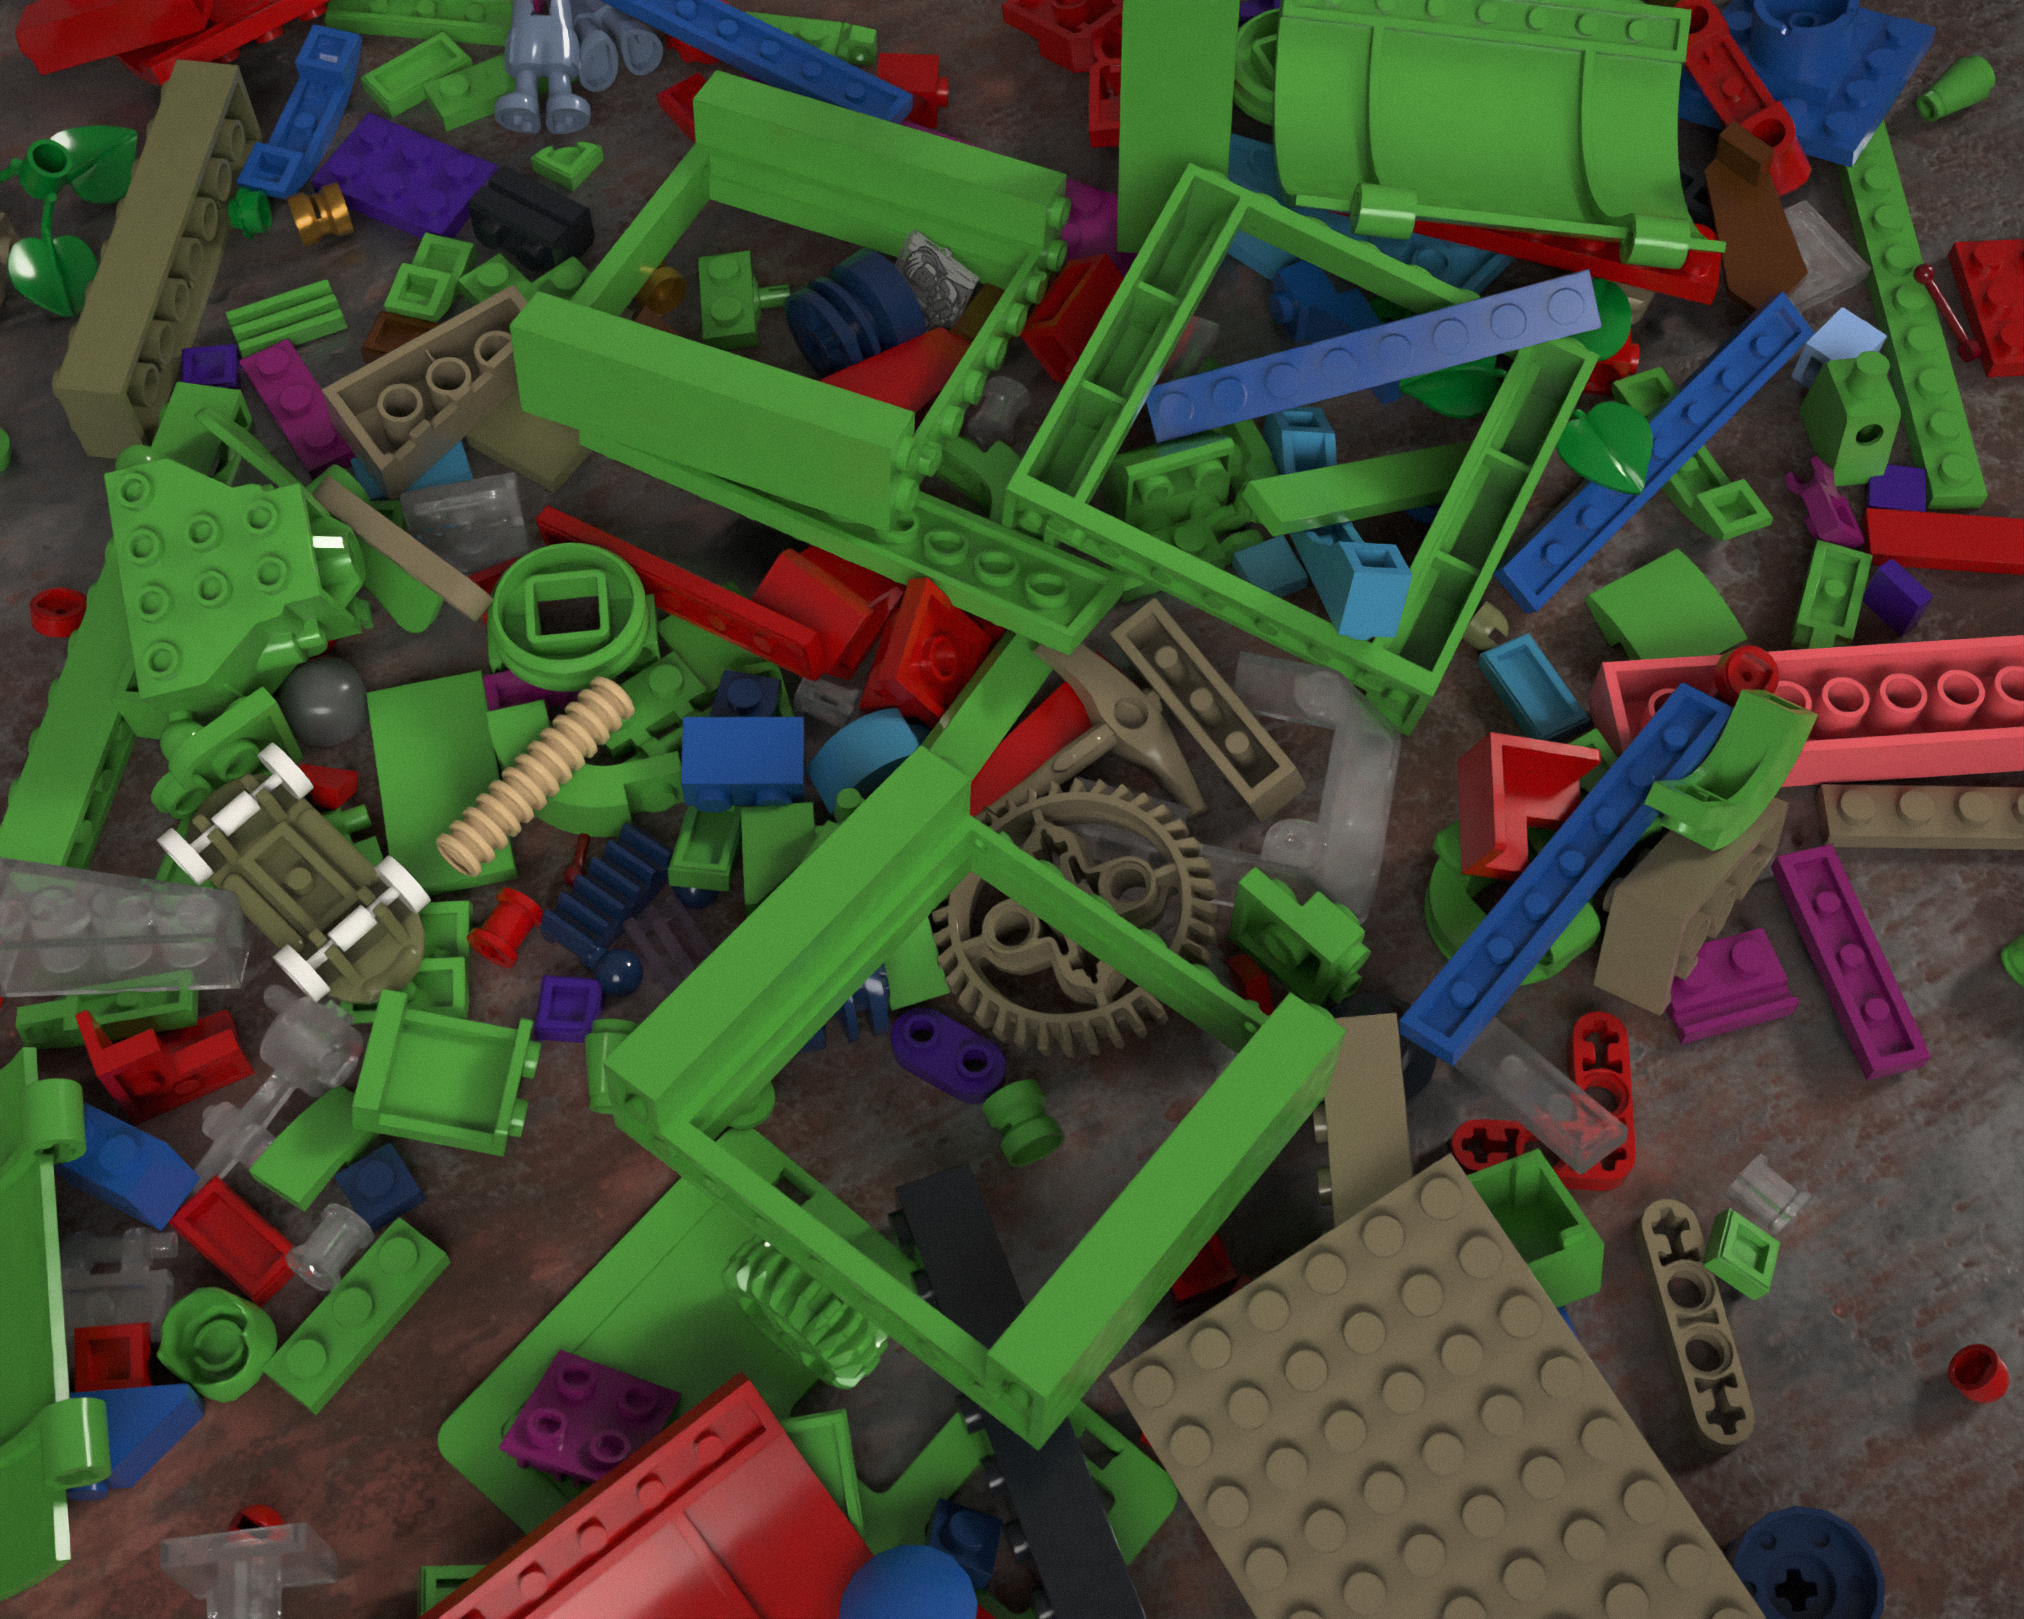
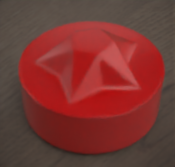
[29,587,87,638]
[1714,645,1779,706]

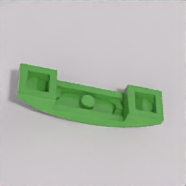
[1611,366,1773,541]

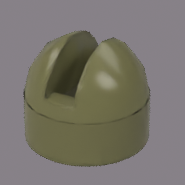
[1462,601,1509,651]

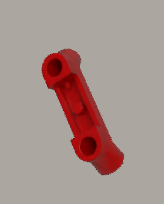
[1674,0,1812,197]

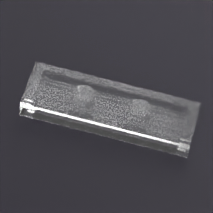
[1454,1016,1628,1175]

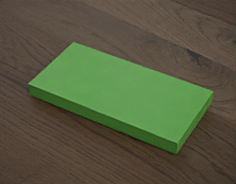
[366,670,518,896]

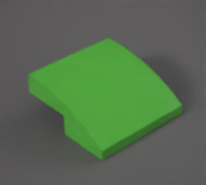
[1584,548,1748,660]
[340,900,473,1025]

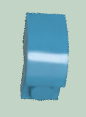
[805,708,931,815]

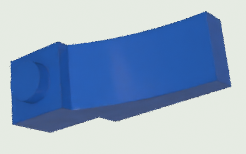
[1269,260,1402,405]

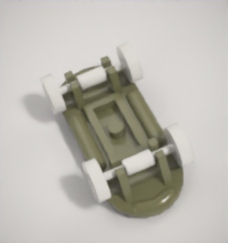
[157,743,431,1004]

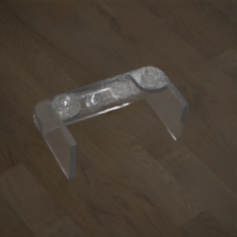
[1198,651,1401,925]

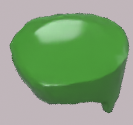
[157,1287,277,1403]

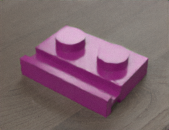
[1665,927,1800,1044]

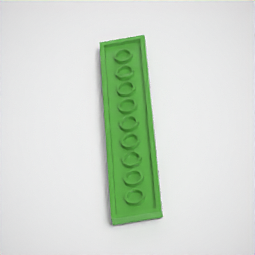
[579,430,1126,656]

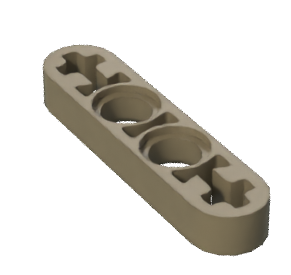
[311,475,494,623]
[1635,1199,1755,1454]

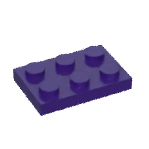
[311,113,498,239]

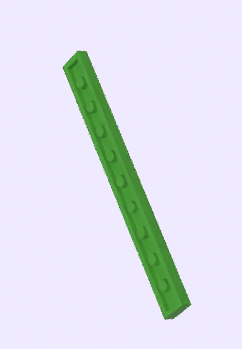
[1836,119,1988,510]

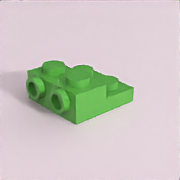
[1228,867,1371,1008]

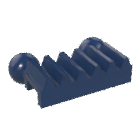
[539,822,720,997]

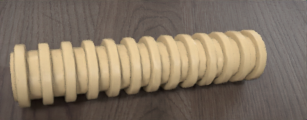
[436,676,635,877]

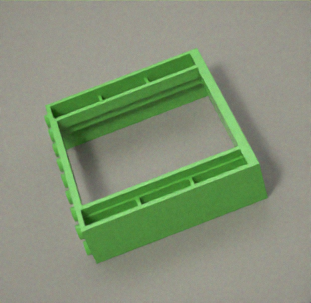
[1117,0,1240,253]
[509,70,1071,533]
[1002,163,1600,736]
[603,745,1346,1451]

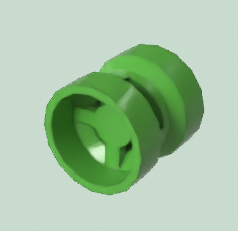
[982,1079,1065,1167]

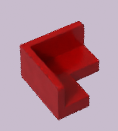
[1457,732,1601,881]
[74,1009,255,1126]

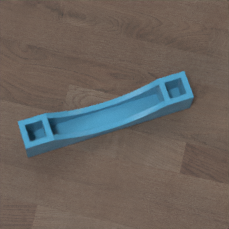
[1262,407,1412,640]

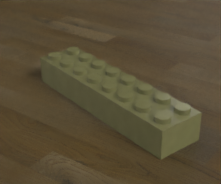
[52,59,263,459]

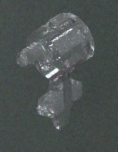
[191,984,363,1194]

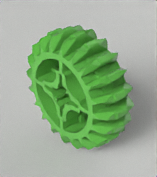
[721,1234,889,1390]

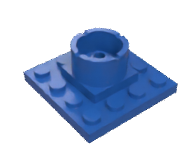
[1678,0,1935,167]

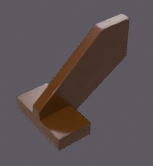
[1703,121,1808,314]

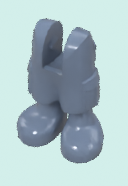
[494,0,591,134]
[544,0,664,92]

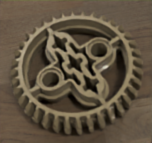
[932,778,1219,1059]

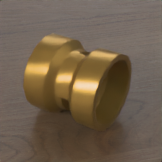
[286,182,355,247]
[635,258,688,317]

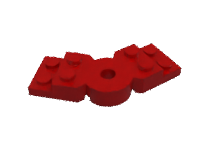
[1001,0,1123,148]

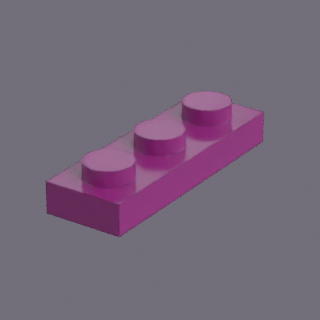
[239,339,356,481]

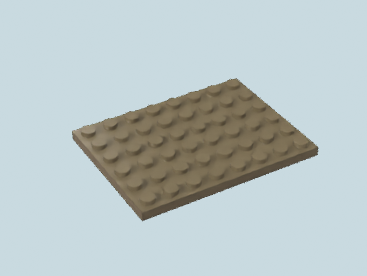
[1108,1153,1767,1619]

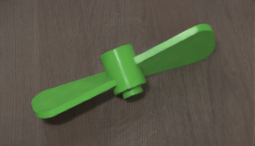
[194,407,444,633]

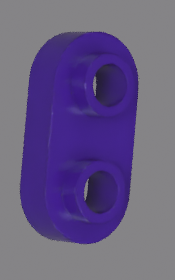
[891,1008,1006,1104]

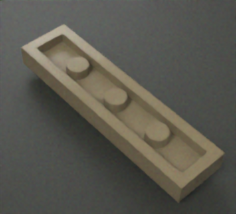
[1815,784,2024,850]

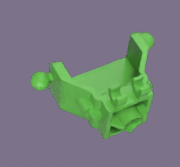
[104,444,374,761]

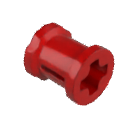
[466,887,543,968]

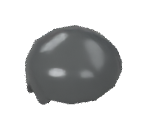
[275,655,369,746]

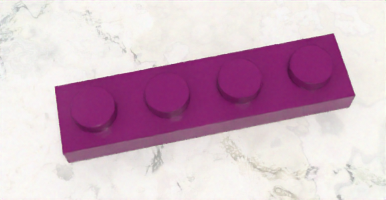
[1770,844,1931,1081]

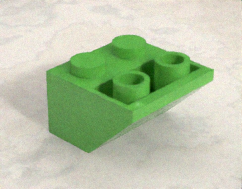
[1100,430,1235,533]

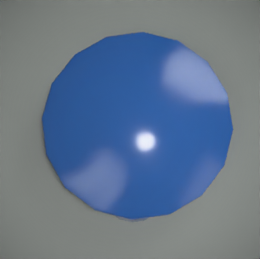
[839,1545,978,1619]

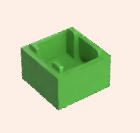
[1467,1148,1604,1308]

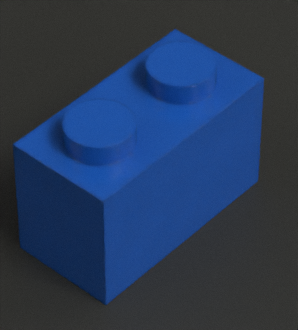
[681,717,805,813]
[53,1102,200,1232]

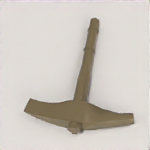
[974,643,1209,827]

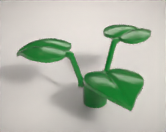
[0,125,138,317]
[1399,278,1653,495]

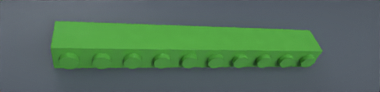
[0,382,254,899]

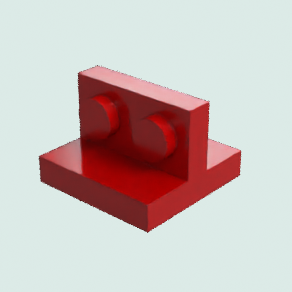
[858,577,992,730]

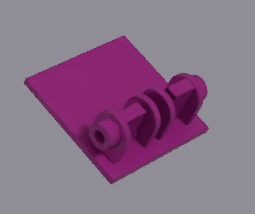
[499,1350,682,1490]

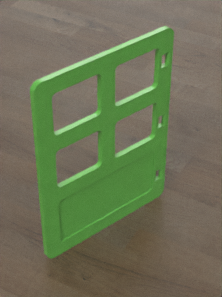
[438,1128,1178,1619]

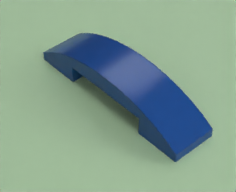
[236,24,362,200]

